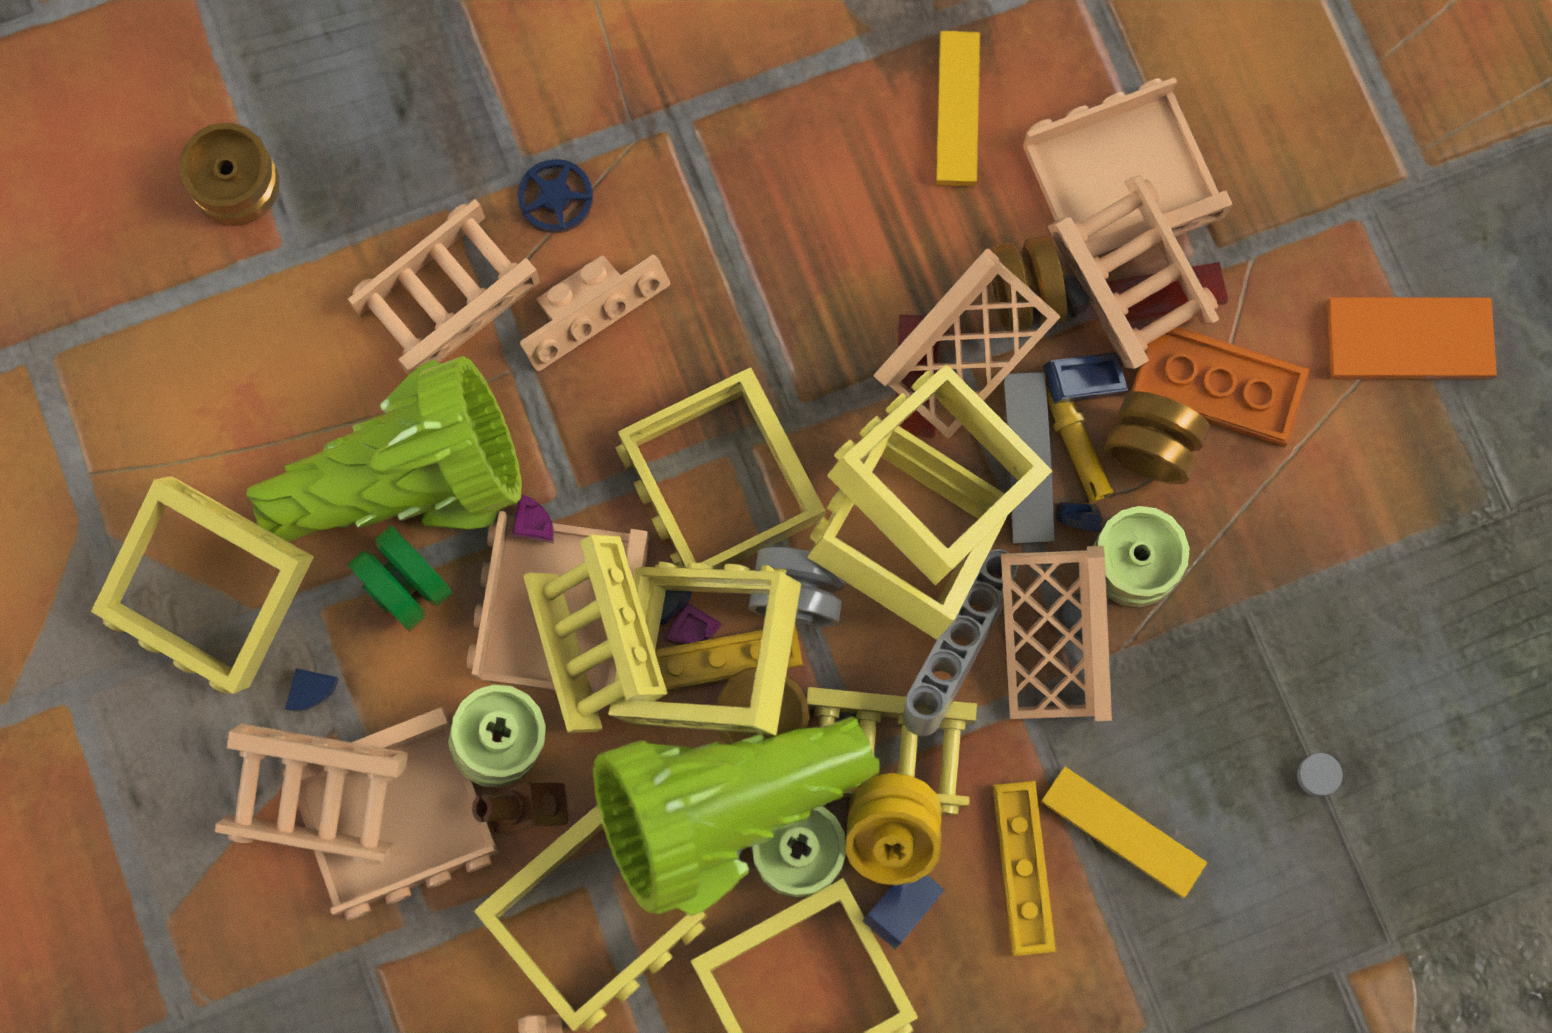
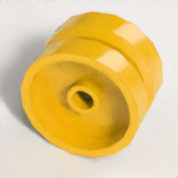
[845,773,942,885]

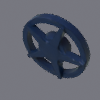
[518,159,593,233]

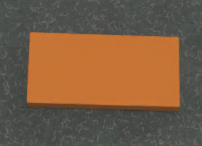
[1327,297,1497,379]
[1130,319,1310,447]

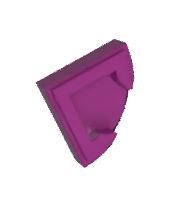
[512,495,554,544]
[665,603,722,645]

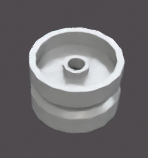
[749,547,845,627]

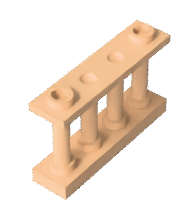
[1047,175,1219,369]
[348,199,540,375]
[215,723,408,865]

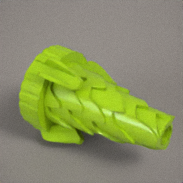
[246,356,522,542]
[593,717,879,916]

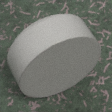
[1297,753,1343,797]

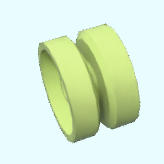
[1093,506,1189,608]
[448,684,546,788]
[752,806,846,898]

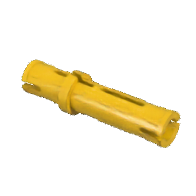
[1046,387,1114,503]

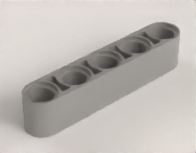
[903,549,1018,736]

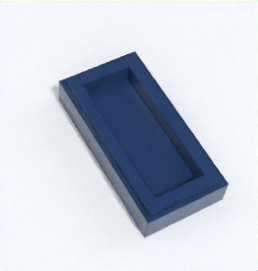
[1043,353,1128,404]
[863,875,945,950]

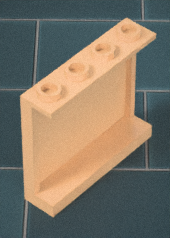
[1023,77,1233,258]
[467,511,650,694]
[281,707,499,920]

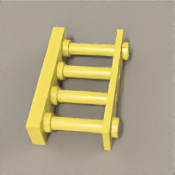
[523,534,667,733]
[807,687,977,815]

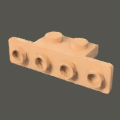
[520,255,670,371]

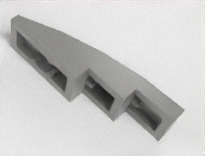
[1003,372,1054,543]

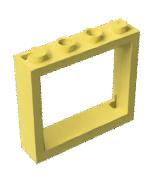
[827,364,1052,586]
[615,367,825,570]
[807,426,1007,640]
[91,476,314,694]
[608,561,801,735]
[474,805,707,1032]
[691,878,918,1033]

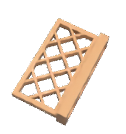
[873,248,1060,439]
[1001,546,1112,721]

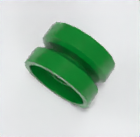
[346,525,453,632]

